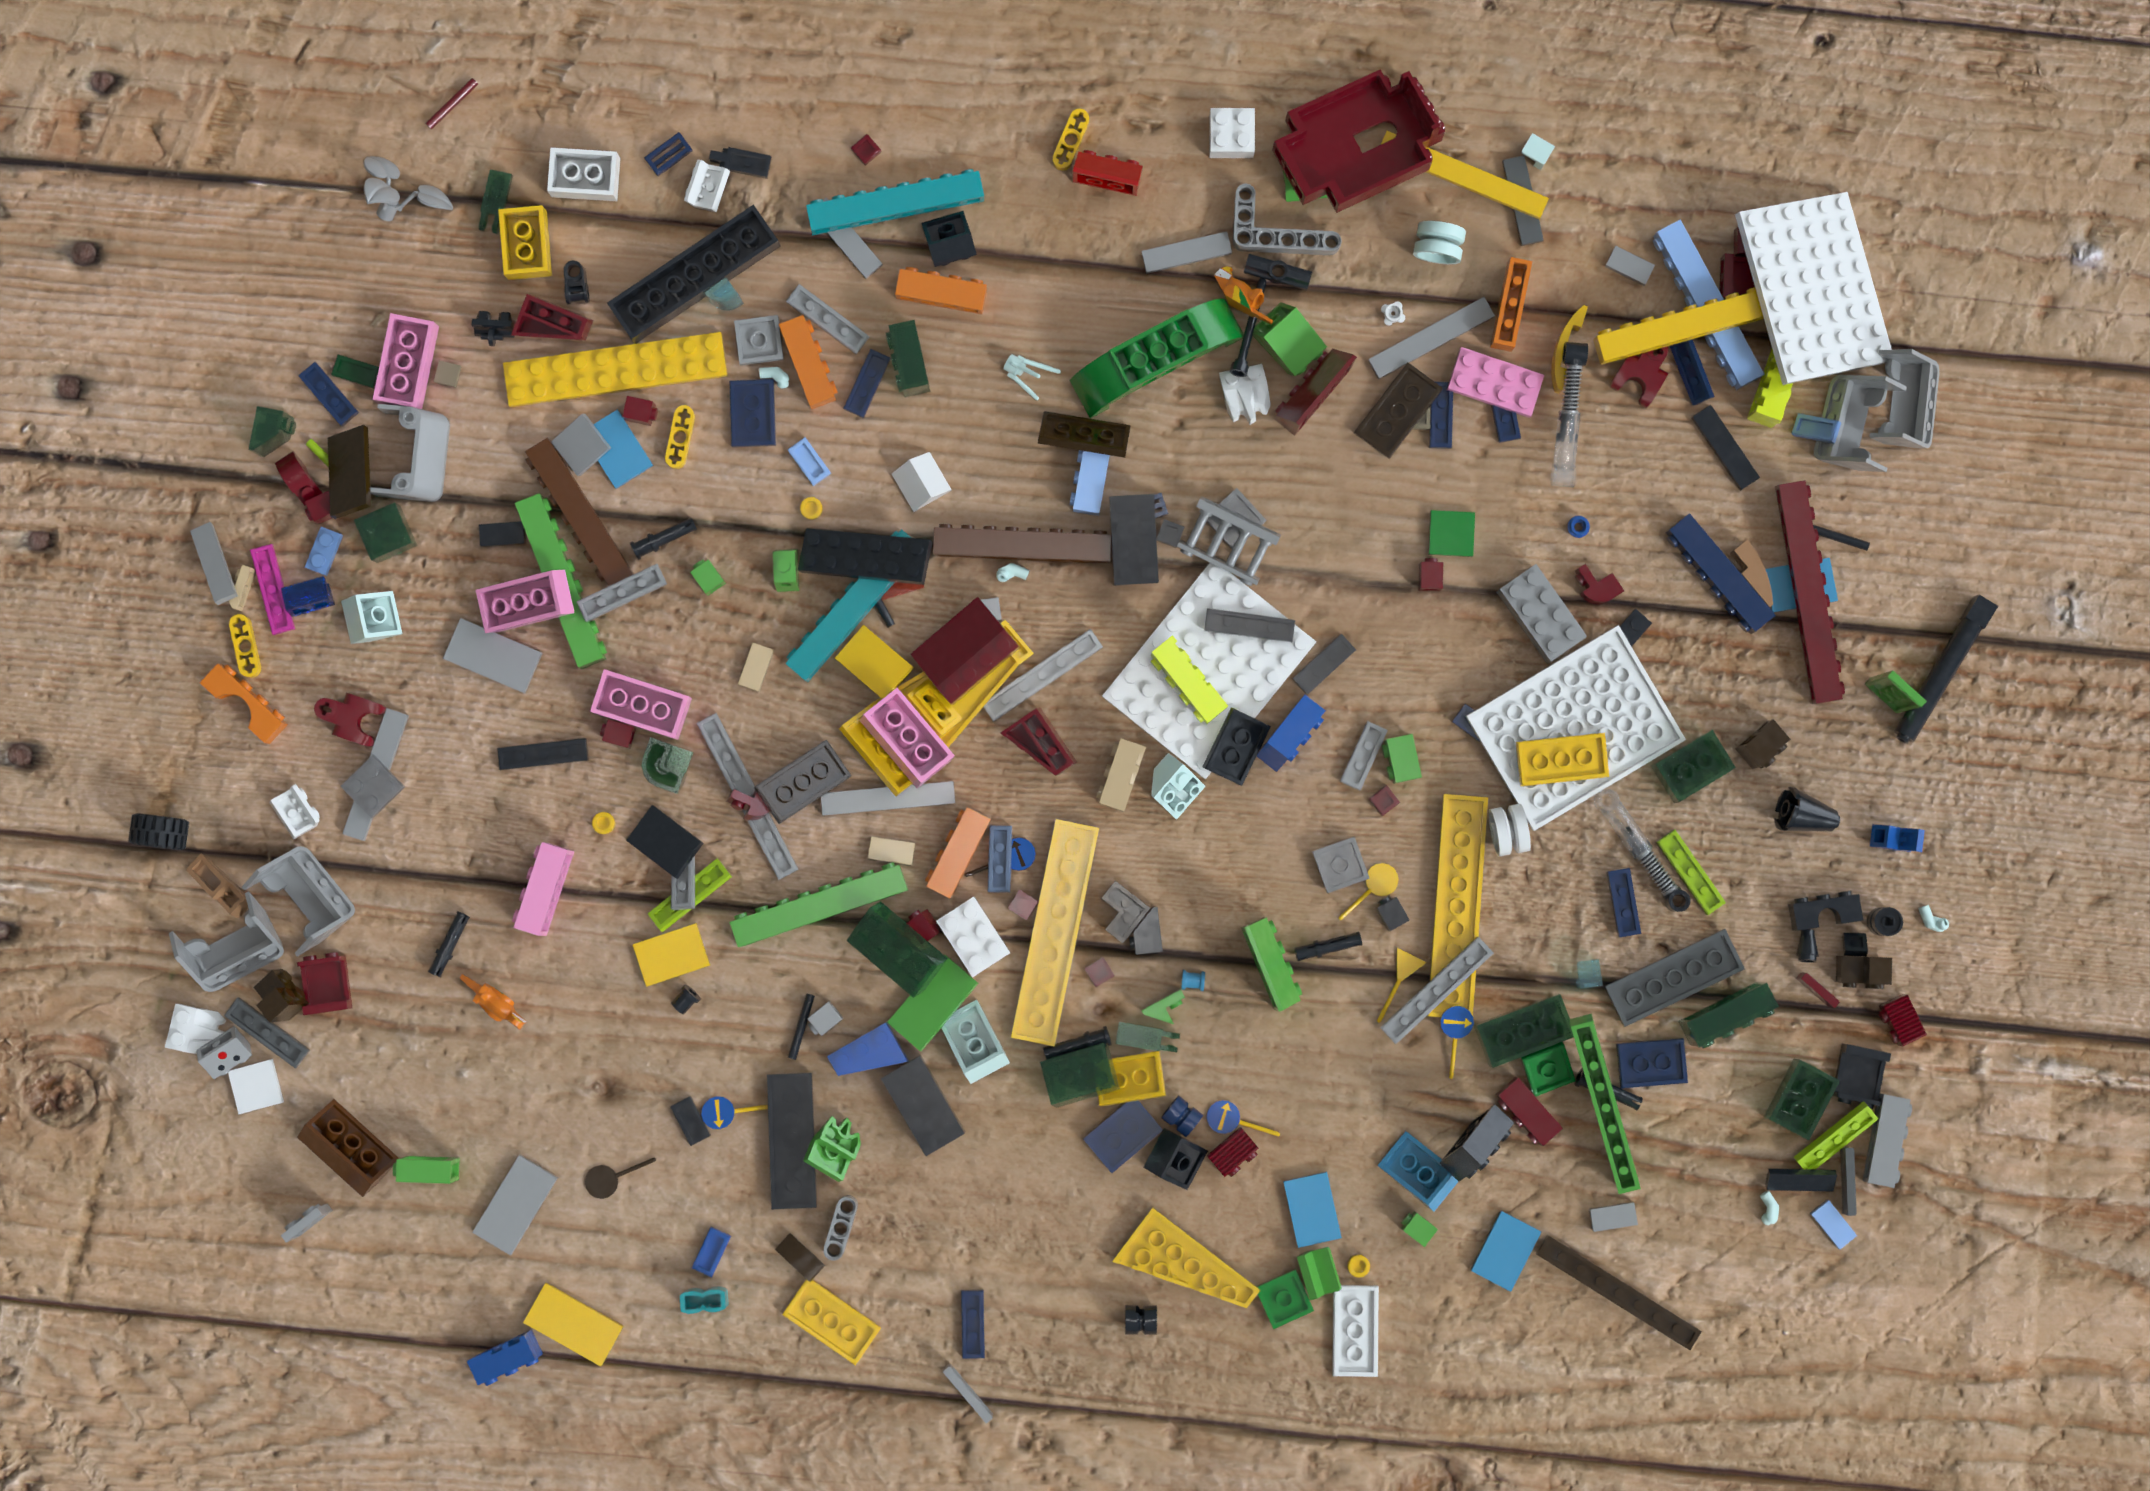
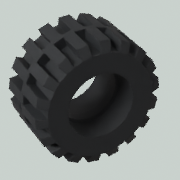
[128,813,189,850]

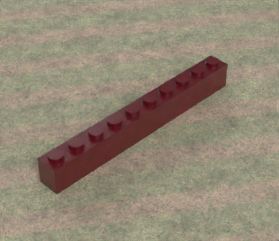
[1775,480,1845,704]

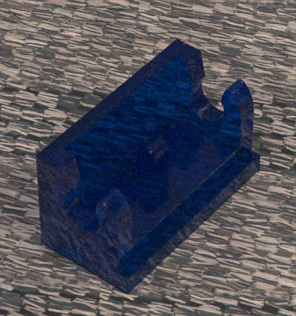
[281,576,335,617]

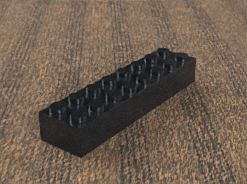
[607,204,781,344]

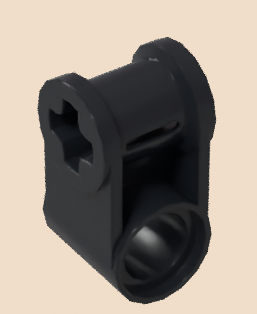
[563,260,590,305]

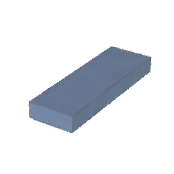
[988,825,1012,893]

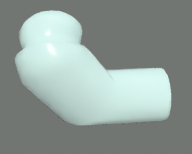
[759,367,789,389]
[996,563,1030,582]
[1918,905,1949,932]
[1760,1190,1779,1226]

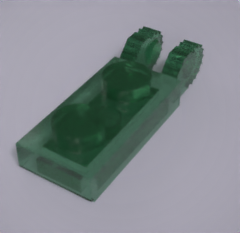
[479,169,513,234]
[1115,1022,1180,1053]

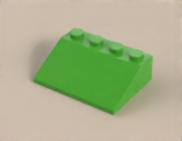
[1241,917,1302,1012]

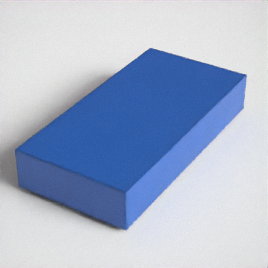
[692,1226,731,1278]

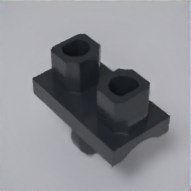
[471,311,515,347]

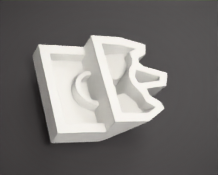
[1219,364,1271,425]
[165,1004,226,1054]

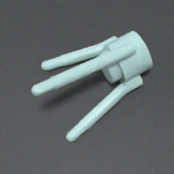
[1004,354,1061,400]

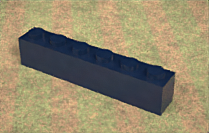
[1665,513,1775,634]

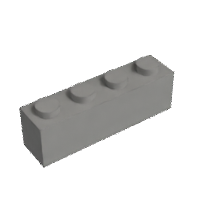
[1862,1094,1912,1188]

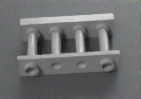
[1177,497,1281,586]

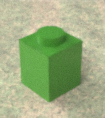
[690,559,726,596]
[1401,1211,1438,1247]

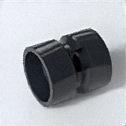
[1867,907,1904,936]
[1125,1305,1157,1335]

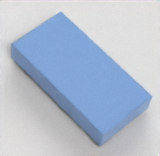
[788,437,831,486]
[1810,1200,1857,1249]

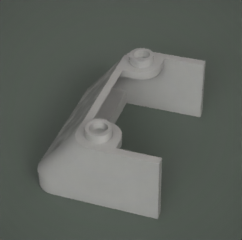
[1869,349,1939,448]
[1814,375,1907,472]
[370,404,450,502]
[242,846,355,957]
[169,891,284,992]

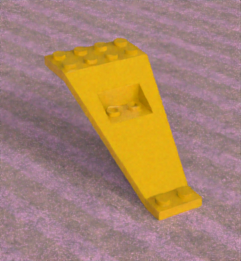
[839,620,1034,796]

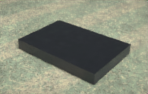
[1202,707,1271,786]
[626,805,704,879]

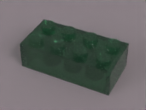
[846,901,948,998]
[1678,982,1779,1049]
[1474,993,1574,1068]

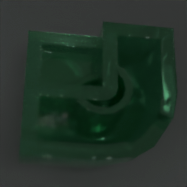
[641,737,694,794]

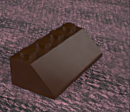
[297,1099,399,1197]

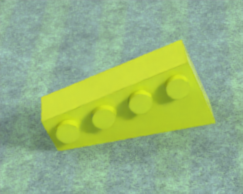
[1747,349,1793,428]
[1150,635,1228,724]

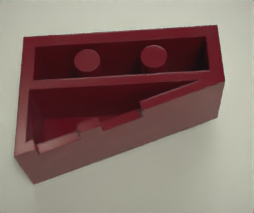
[511,294,593,341]
[1000,707,1077,776]

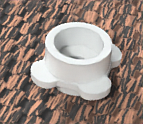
[1381,301,1405,326]

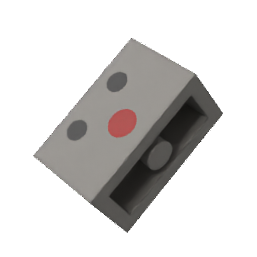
[196,1026,252,1079]

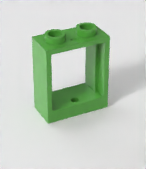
[393,1156,460,1184]

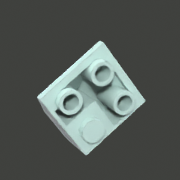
[1151,753,1205,819]

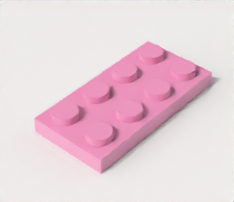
[1447,347,1544,418]

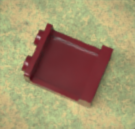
[1719,253,1755,300]
[297,952,353,1015]

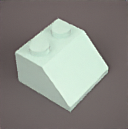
[341,591,402,644]

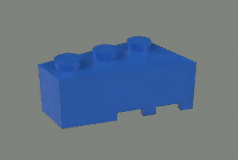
[827,1022,909,1076]

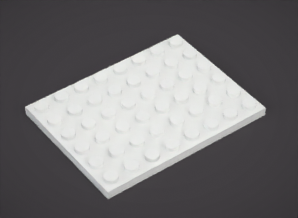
[1735,192,1892,385]
[1102,563,1316,779]
[1465,625,1686,831]

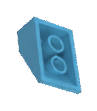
[1378,1131,1458,1212]

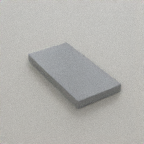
[443,618,543,693]
[472,1155,558,1256]

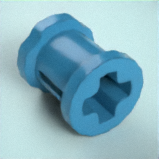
[1181,970,1205,991]

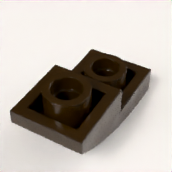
[775,1233,825,1282]

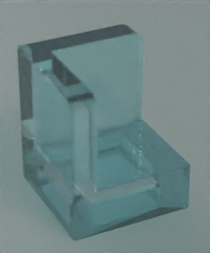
[1576,959,1603,989]

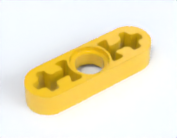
[1053,109,1089,171]
[665,405,695,469]
[229,614,261,678]

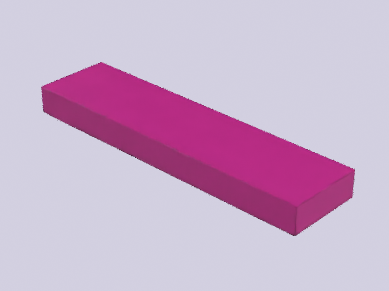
[250,544,295,635]

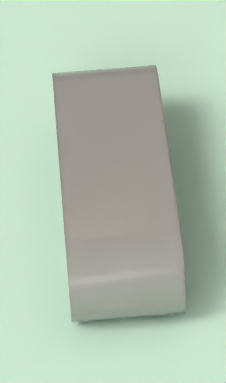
[823,1195,858,1261]

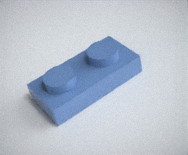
[305,527,343,576]

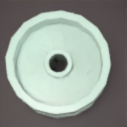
[1413,221,1466,264]

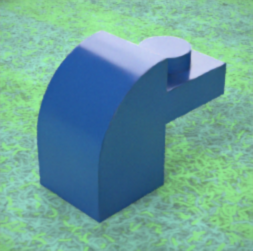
[1870,824,1925,852]

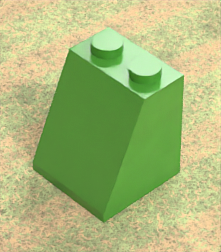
[1253,302,1327,376]

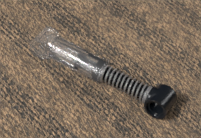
[1550,342,1588,488]
[1594,789,1691,912]

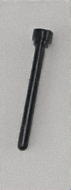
[1230,278,1267,377]

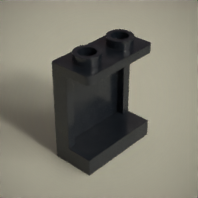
[1832,1043,1891,1109]

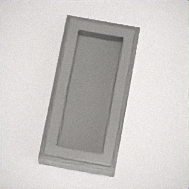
[1605,246,1655,286]
[1589,1202,1638,1232]

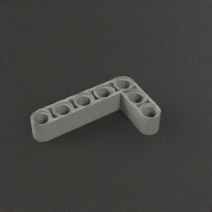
[1233,183,1342,256]

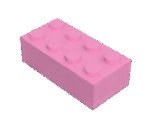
[372,313,439,409]
[476,570,574,633]
[590,669,692,740]
[860,688,955,788]
[512,842,574,936]

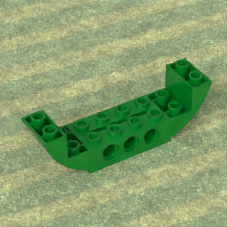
[1069,298,1244,419]

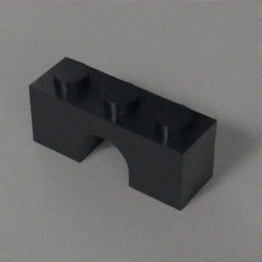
[1788,891,1864,931]

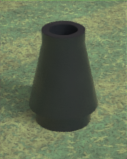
[1796,929,1819,963]

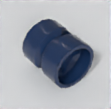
[1161,1095,1203,1137]

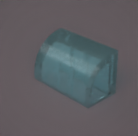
[705,277,744,311]

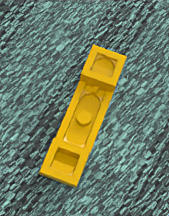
[1551,305,1588,394]

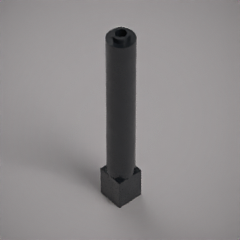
[1894,594,1998,744]

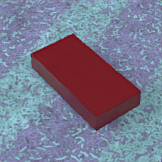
[1796,972,1840,1008]

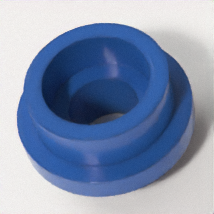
[1567,516,1590,538]

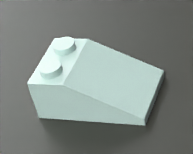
[942,1000,1010,1084]

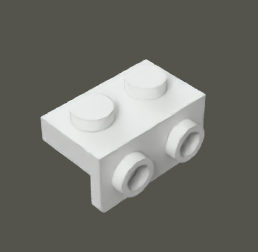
[684,160,730,212]
[269,784,320,840]

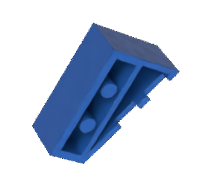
[1257,695,1326,772]
[467,1329,543,1386]

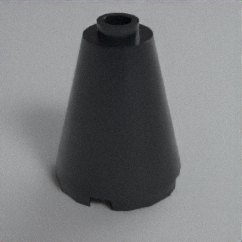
[1774,787,1840,832]

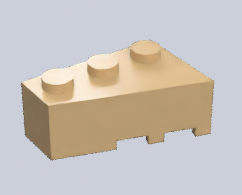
[1096,738,1146,812]

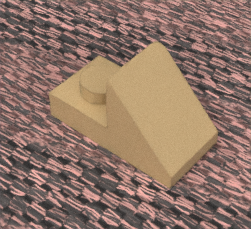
[228,565,256,611]

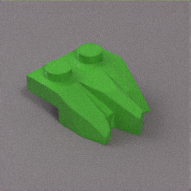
[803,1116,861,1182]

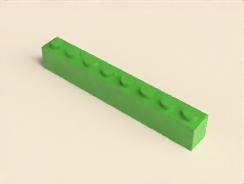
[515,493,607,669]
[730,862,909,948]
[1570,1014,1641,1194]

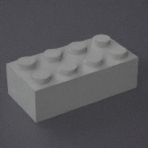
[1497,564,1587,664]

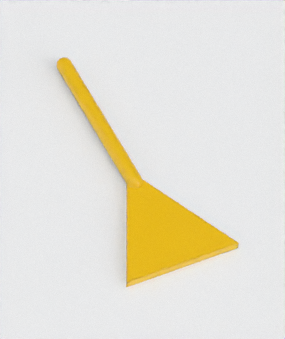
[1377,948,1427,1023]

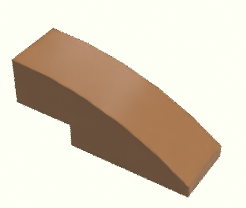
[1730,539,1773,608]
[186,854,248,918]

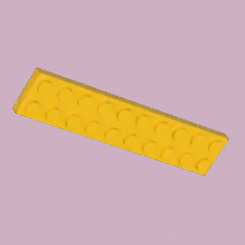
[503,332,728,407]
[1427,794,1488,1017]
[1011,819,1099,1047]

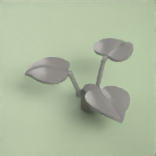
[363,156,453,221]

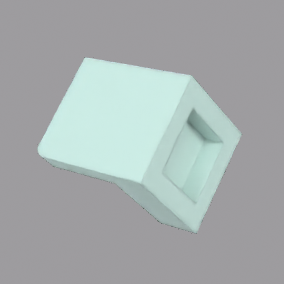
[1521,133,1555,170]

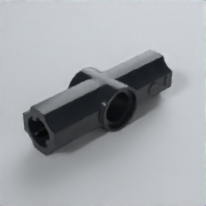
[1244,254,1312,291]

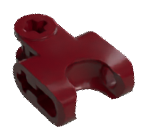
[1610,346,1669,408]
[314,692,386,747]

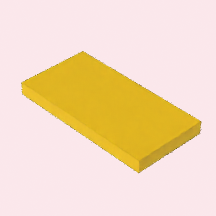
[1515,733,1609,786]
[782,1279,881,1366]
[523,1282,624,1366]

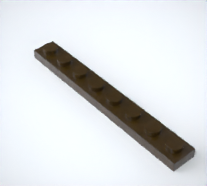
[1536,1235,1702,1350]

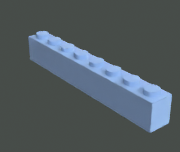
[1653,219,1764,390]

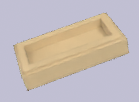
[738,643,774,692]
[868,837,916,865]

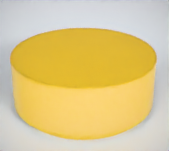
[800,497,823,520]
[592,812,615,834]
[1347,1254,1370,1278]

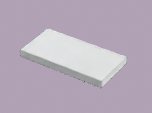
[1332,1285,1379,1377]

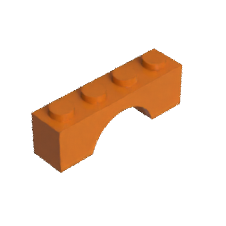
[200,663,288,744]

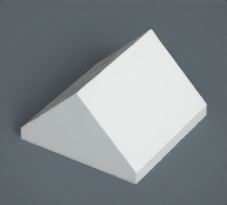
[892,452,951,512]

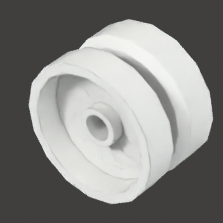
[1489,804,1531,857]

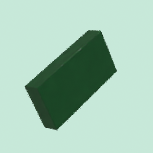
[331,354,379,389]

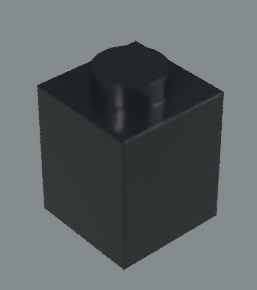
[1375,895,1410,931]

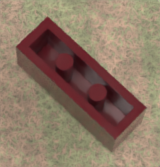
[1496,1077,1563,1146]

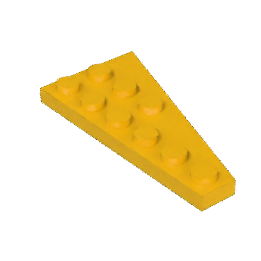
[1112,1208,1260,1308]

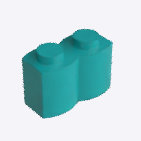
[680,1286,729,1314]

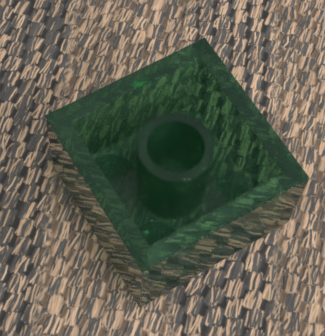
[354,502,417,563]

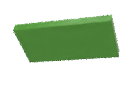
[1865,671,1927,713]
[887,954,979,1052]

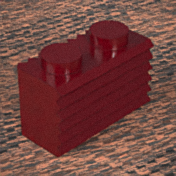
[1878,994,1927,1046]
[1207,1127,1259,1177]

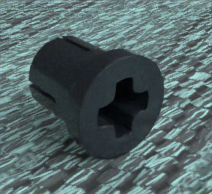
[671,985,701,1015]

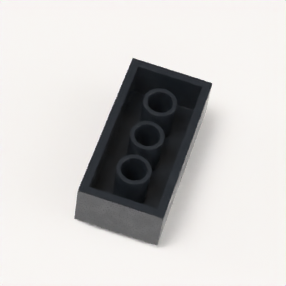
[1109,494,1159,586]
[881,1055,965,1156]

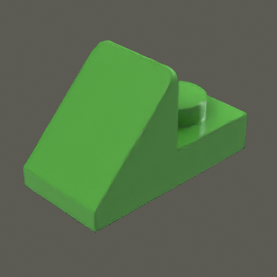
[1141,989,1185,1024]

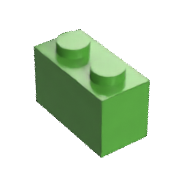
[1382,734,1422,784]

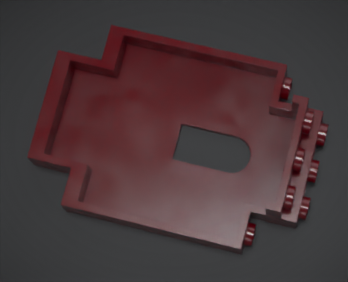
[1272,69,1445,213]

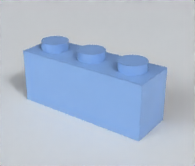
[1070,450,1110,516]

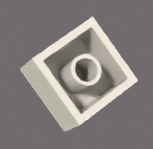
[1209,108,1255,158]

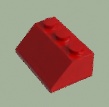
[1073,150,1143,196]

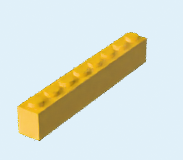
[1593,287,1764,365]

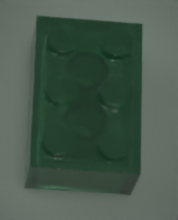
[886,320,931,397]
[1651,730,1736,803]
[1040,1043,1120,1108]
[1763,1058,1840,1140]

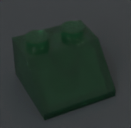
[248,406,296,457]

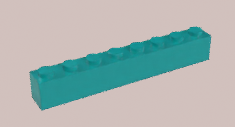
[806,169,984,236]
[785,529,911,682]

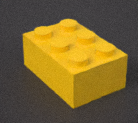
[498,205,552,280]

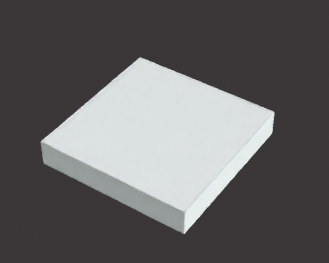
[228,1059,284,1114]

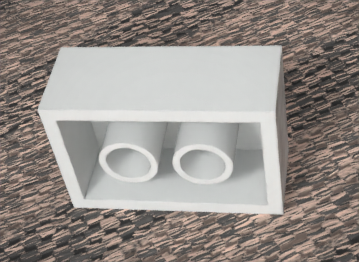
[547,148,620,201]
[936,897,1010,977]

